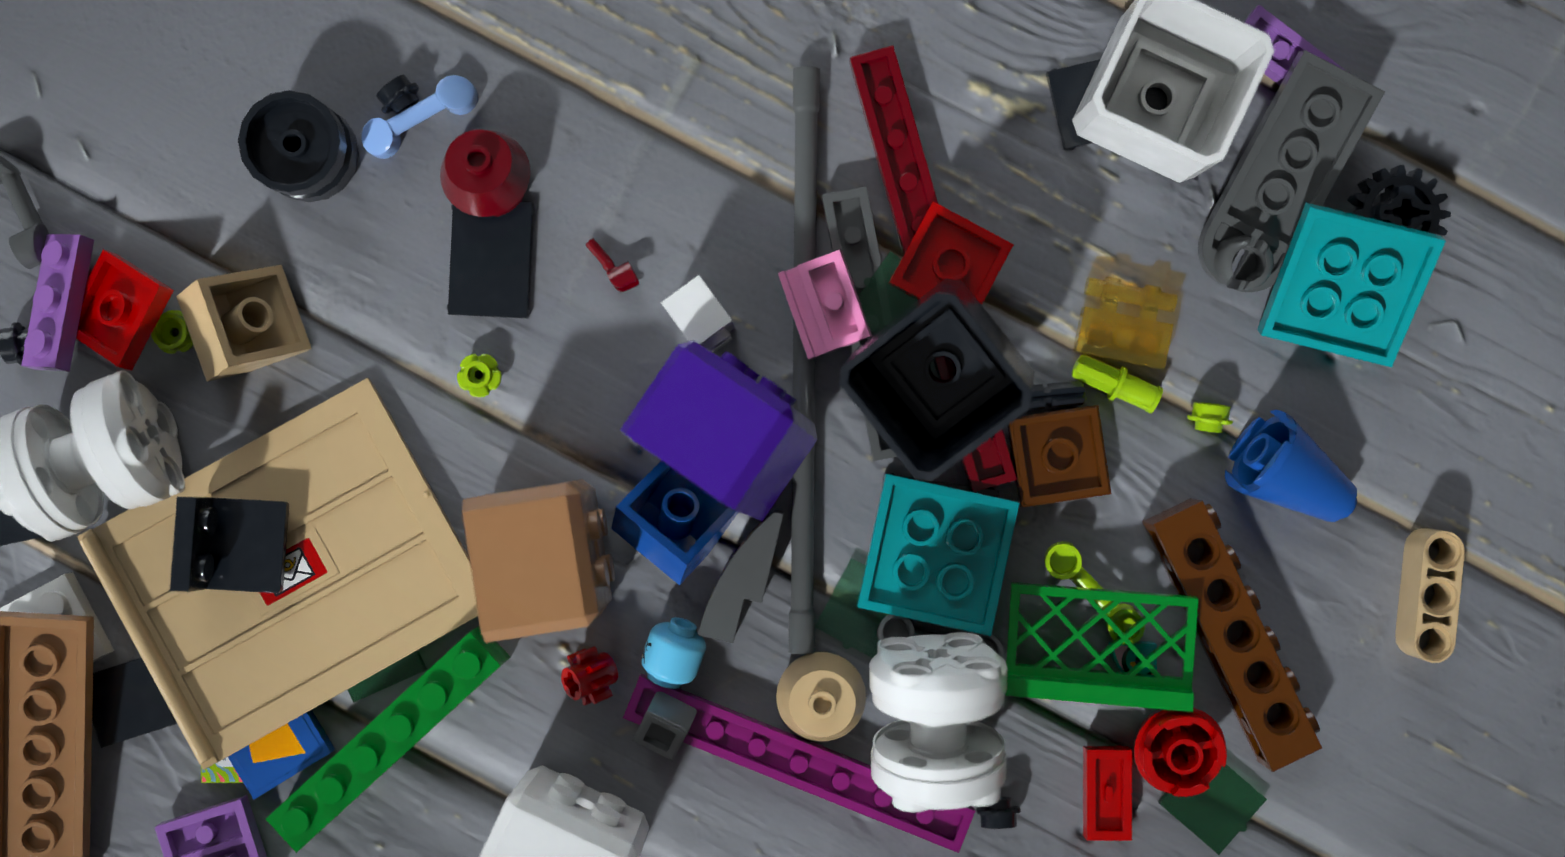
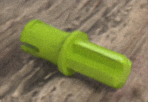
[1071,354,1163,414]

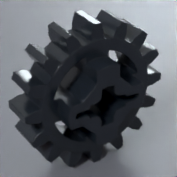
[1347,165,1451,237]

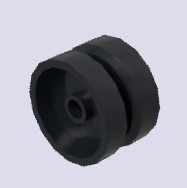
[238,90,359,203]

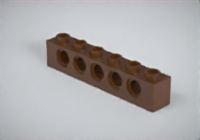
[1142,498,1322,772]

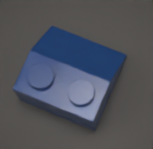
[611,460,739,586]

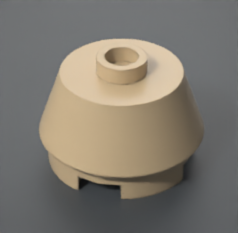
[776,652,866,742]

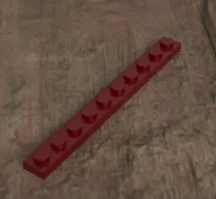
[849,45,1017,492]

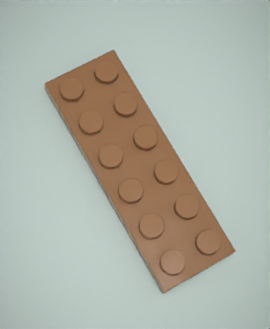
[0,611,94,857]

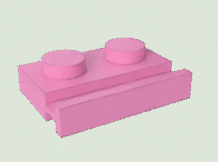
[778,250,872,359]

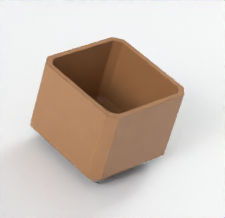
[462,479,615,643]

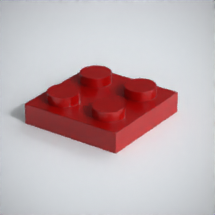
[888,201,1014,305]
[76,249,174,371]

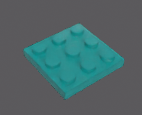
[1257,203,1446,368]
[857,473,1020,636]

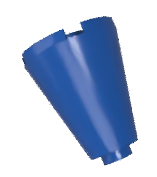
[1224,410,1357,522]

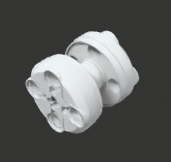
[0,370,185,542]
[869,632,1007,812]

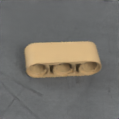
[1395,528,1465,663]

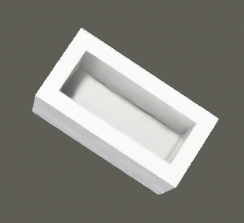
[661,275,735,353]

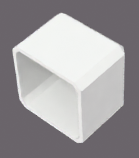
[1072,0,1275,183]
[480,765,649,857]

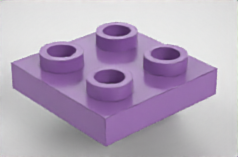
[154,795,267,857]

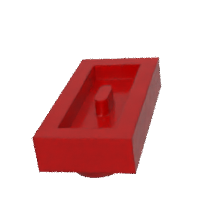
[1083,746,1132,841]

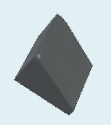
[632,691,697,761]

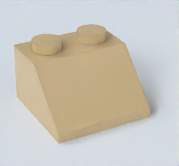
[176,265,312,382]

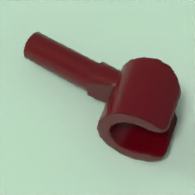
[586,238,639,292]

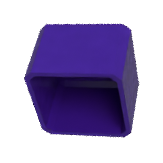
[620,341,818,521]

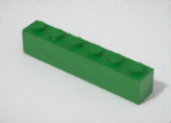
[266,625,511,853]

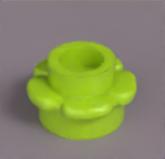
[151,310,193,354]
[457,354,502,398]
[1187,402,1233,433]

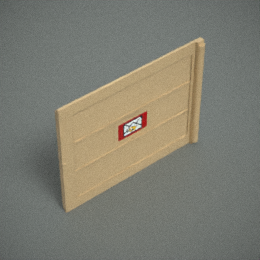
[77,378,478,770]

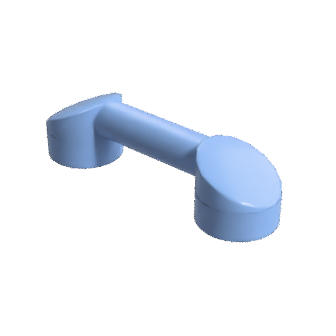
[361,75,478,159]

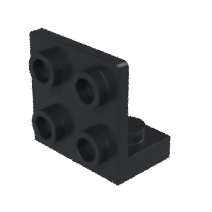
[170,496,289,593]

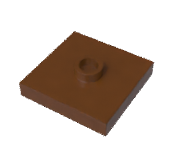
[1008,405,1112,508]

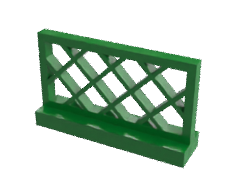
[1005,582,1199,712]

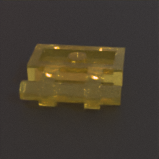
[1073,276,1177,370]

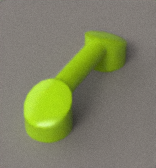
[1044,541,1145,645]

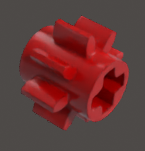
[561,646,618,706]

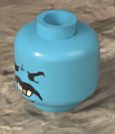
[641,617,706,689]

